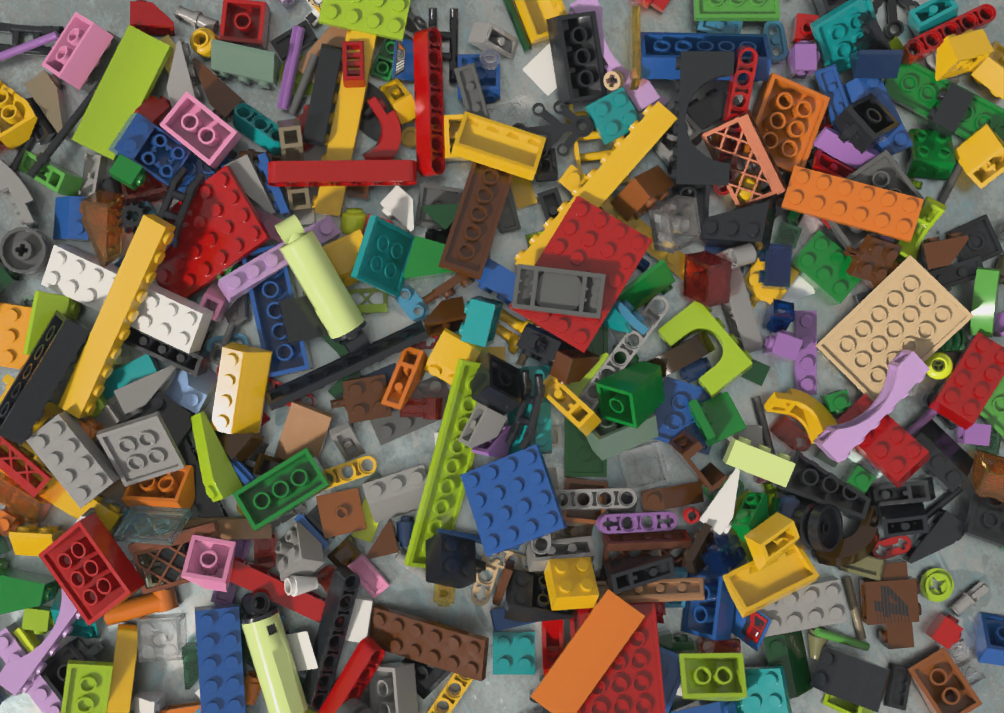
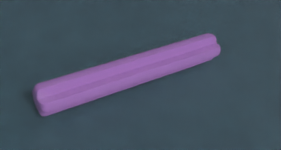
[277,25,305,110]

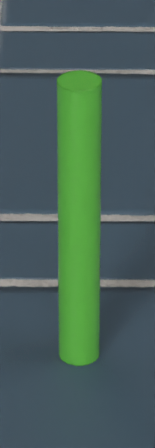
[814,627,870,651]

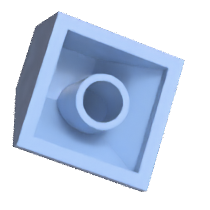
[165,369,218,414]

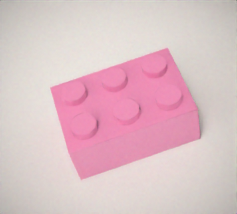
[42,12,114,90]
[159,91,242,170]

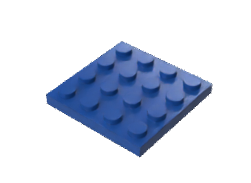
[460,444,567,557]

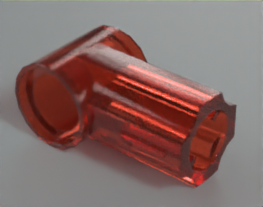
[400,398,442,420]
[696,636,741,653]

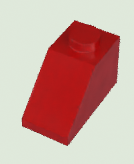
[130,0,175,36]
[134,95,172,130]

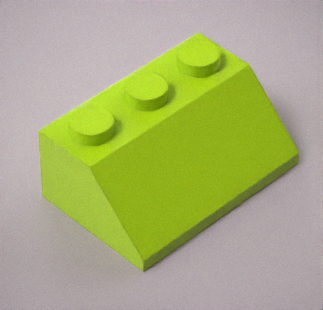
[23,290,81,355]

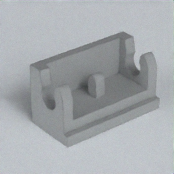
[78,153,108,200]

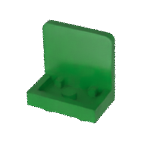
[905,128,956,180]

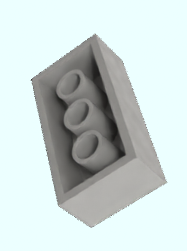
[26,411,120,508]
[758,576,848,637]

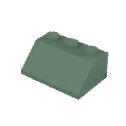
[211,39,282,89]
[586,411,659,461]

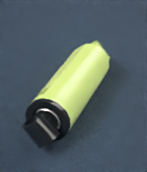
[275,214,370,356]
[240,592,308,713]

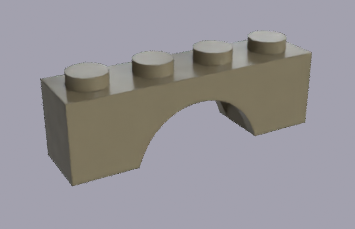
[277,118,311,211]

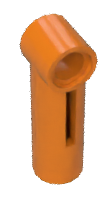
[103,586,179,626]

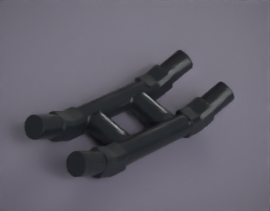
[429,8,458,84]
[0,22,64,57]
[157,167,205,247]
[505,369,545,450]

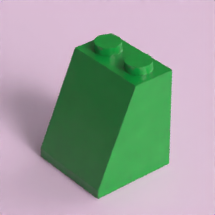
[403,236,458,281]
[596,361,665,429]
[0,568,60,615]

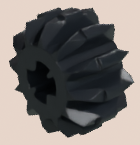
[116,198,152,235]

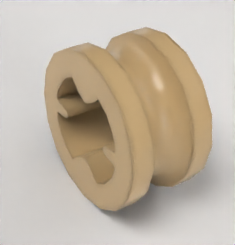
[603,70,625,91]

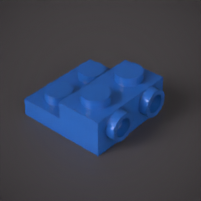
[458,54,500,103]

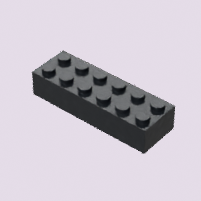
[0,310,90,445]

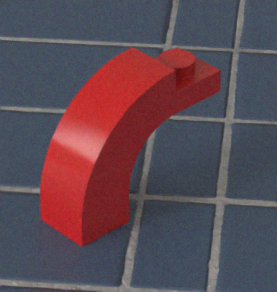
[362,96,401,160]
[541,619,564,676]

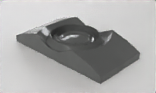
[512,264,606,319]

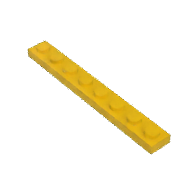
[557,164,703,286]

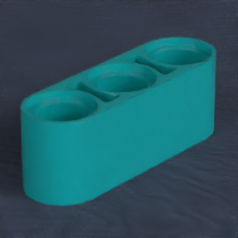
[233,103,282,155]

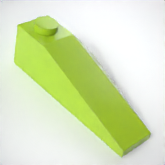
[190,411,243,502]

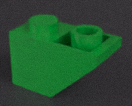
[731,492,768,542]

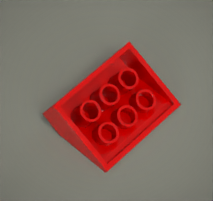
[39,513,146,626]

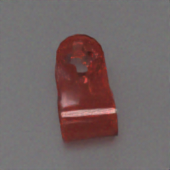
[769,414,811,452]

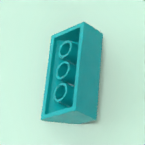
[508,366,552,455]

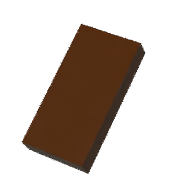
[492,559,515,606]

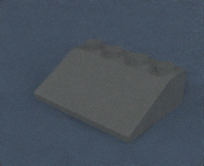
[826,149,926,250]

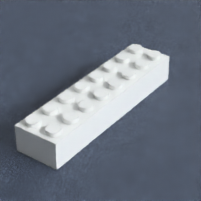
[41,244,214,354]

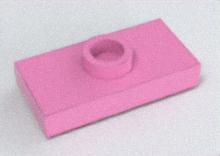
[348,553,390,599]

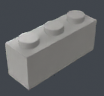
[525,536,595,572]

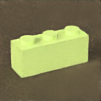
[722,436,796,487]

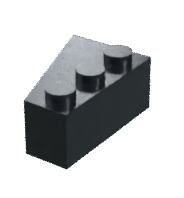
[700,201,776,250]

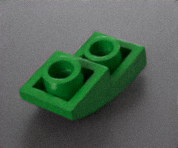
[370,38,395,82]

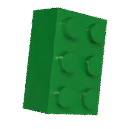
[788,230,861,305]

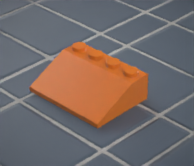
[739,73,830,174]

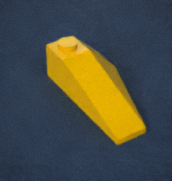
[0,80,37,151]

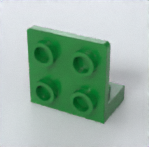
[688,392,746,447]

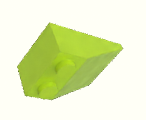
[679,653,747,701]

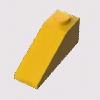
[543,375,602,437]

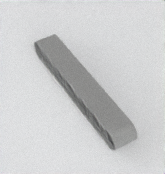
[578,296,669,411]

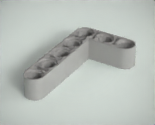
[710,243,763,353]
[531,488,637,555]

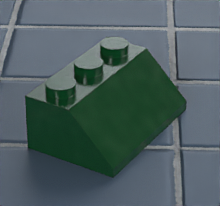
[761,630,813,699]

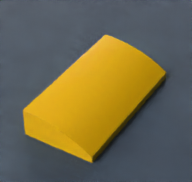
[513,0,568,45]
[451,111,546,181]
[722,545,820,618]

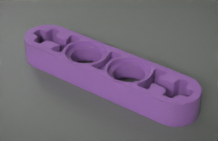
[596,511,678,534]

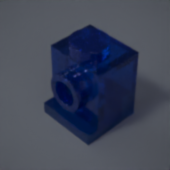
[765,299,795,332]

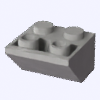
[275,522,325,581]

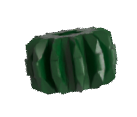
[936,329,967,353]

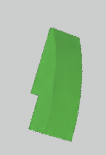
[970,267,1000,338]

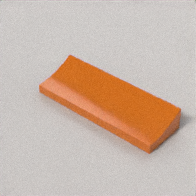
[530,589,645,713]

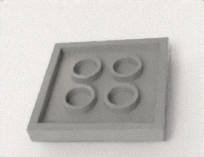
[96,411,186,487]

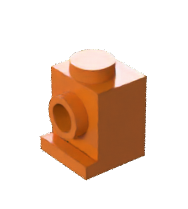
[78,416,105,444]
[0,507,28,537]

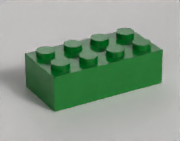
[232,447,333,531]

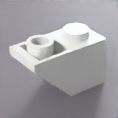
[380,186,415,234]

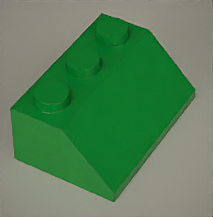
[613,259,675,312]

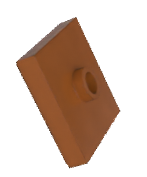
[316,487,367,538]

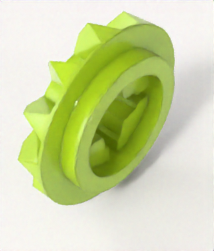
[919,567,954,602]

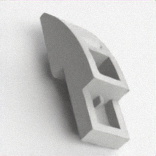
[0,160,38,228]

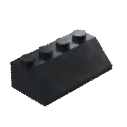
[546,11,608,105]

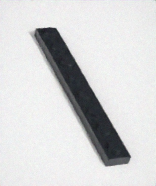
[265,320,429,411]

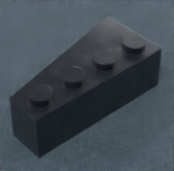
[777,450,871,521]

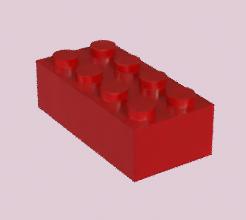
[928,332,1004,430]
[836,394,930,488]

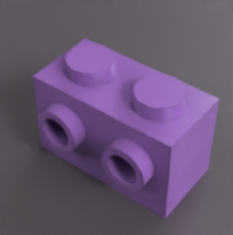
[786,41,820,79]
[762,330,803,361]

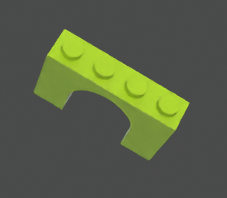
[658,299,753,398]

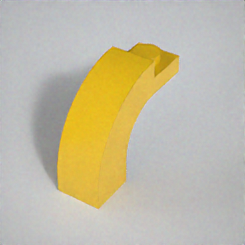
[764,388,837,444]

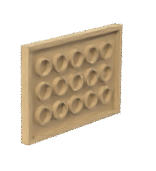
[815,255,974,402]

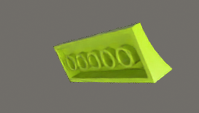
[72,25,173,161]

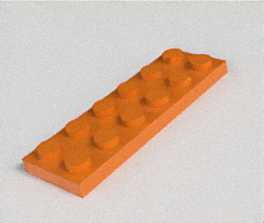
[782,165,924,243]

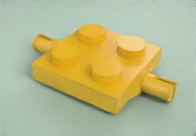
[744,247,800,308]

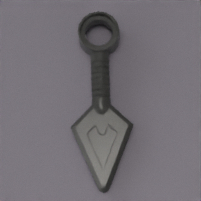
[209,293,248,366]

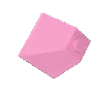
[181,535,236,592]

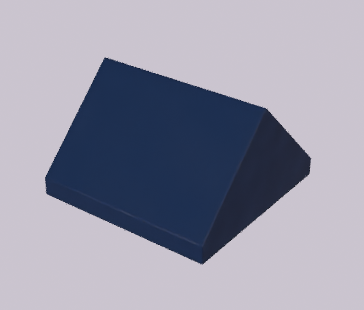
[849,50,903,78]

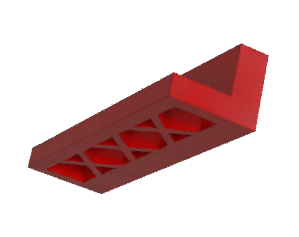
[0,436,53,498]

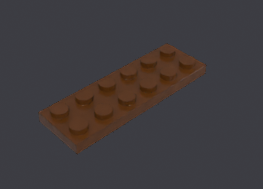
[438,162,514,280]
[370,604,489,682]

